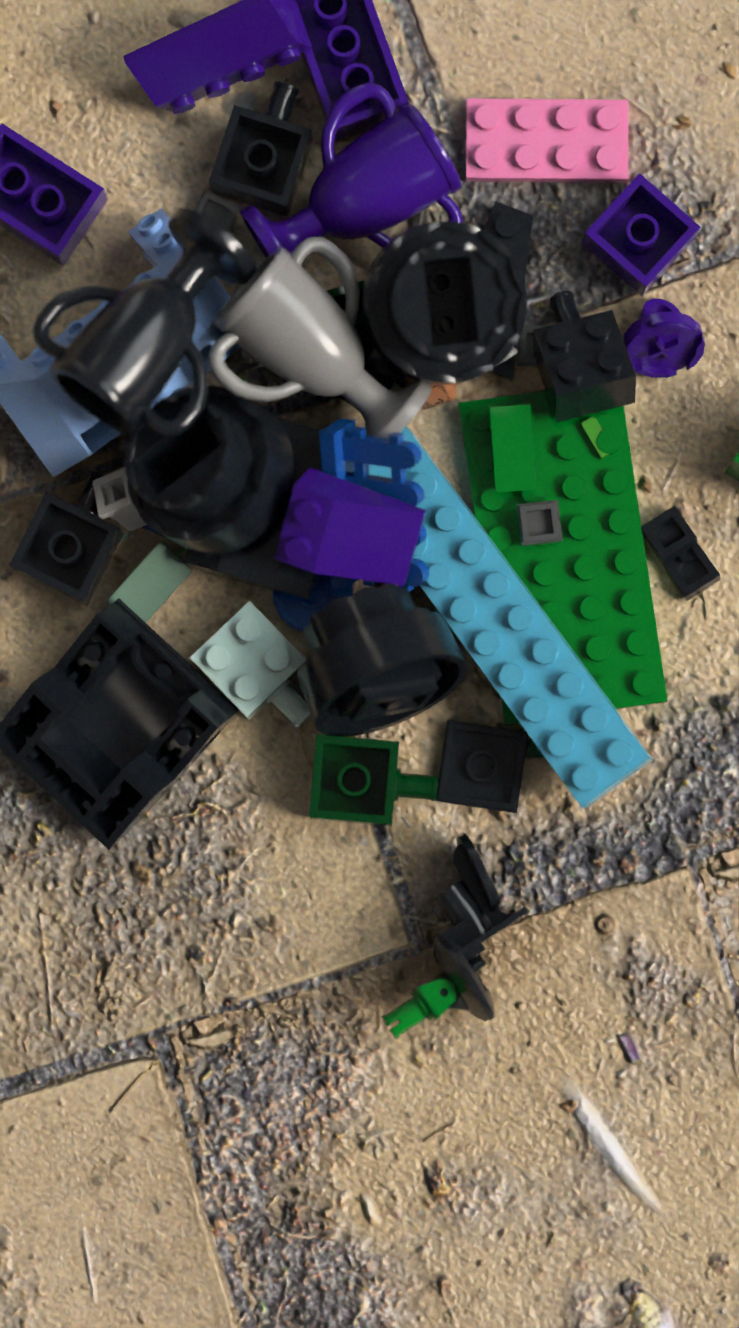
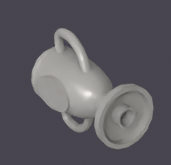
[208,237,432,439]

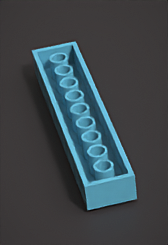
[368,426,653,809]

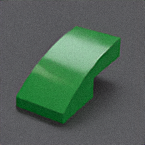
[489,403,537,493]

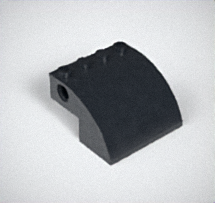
[0,598,239,850]

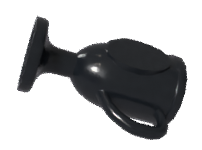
[32,208,257,437]

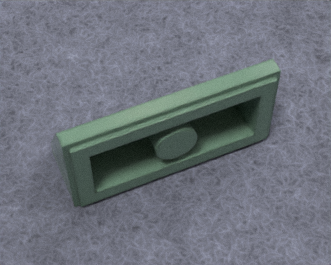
[106,541,192,623]

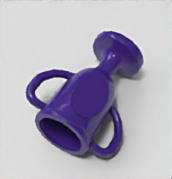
[239,82,463,259]

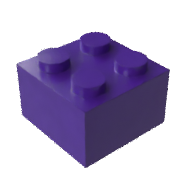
[582,173,701,296]

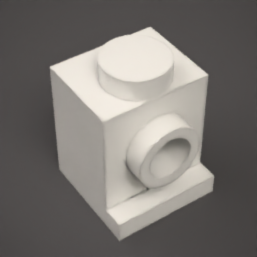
[92,467,147,532]

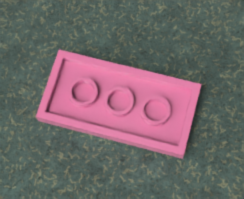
[466,98,628,183]

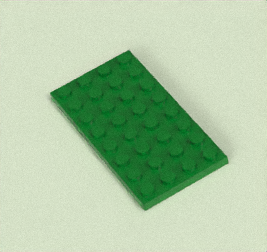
[458,390,667,725]

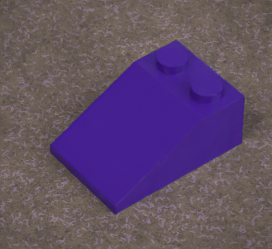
[275,468,427,586]

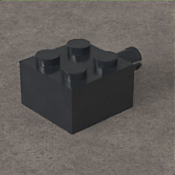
[209,81,313,217]
[533,291,636,423]
[9,471,124,607]

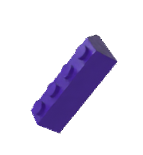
[123,0,312,114]

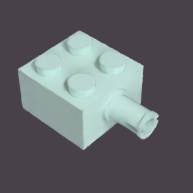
[190,601,311,729]

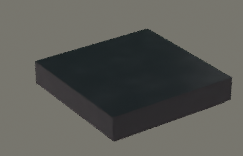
[435,720,528,813]

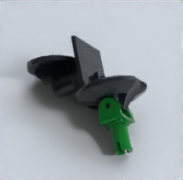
[381,832,529,1039]

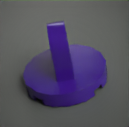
[623,299,705,378]

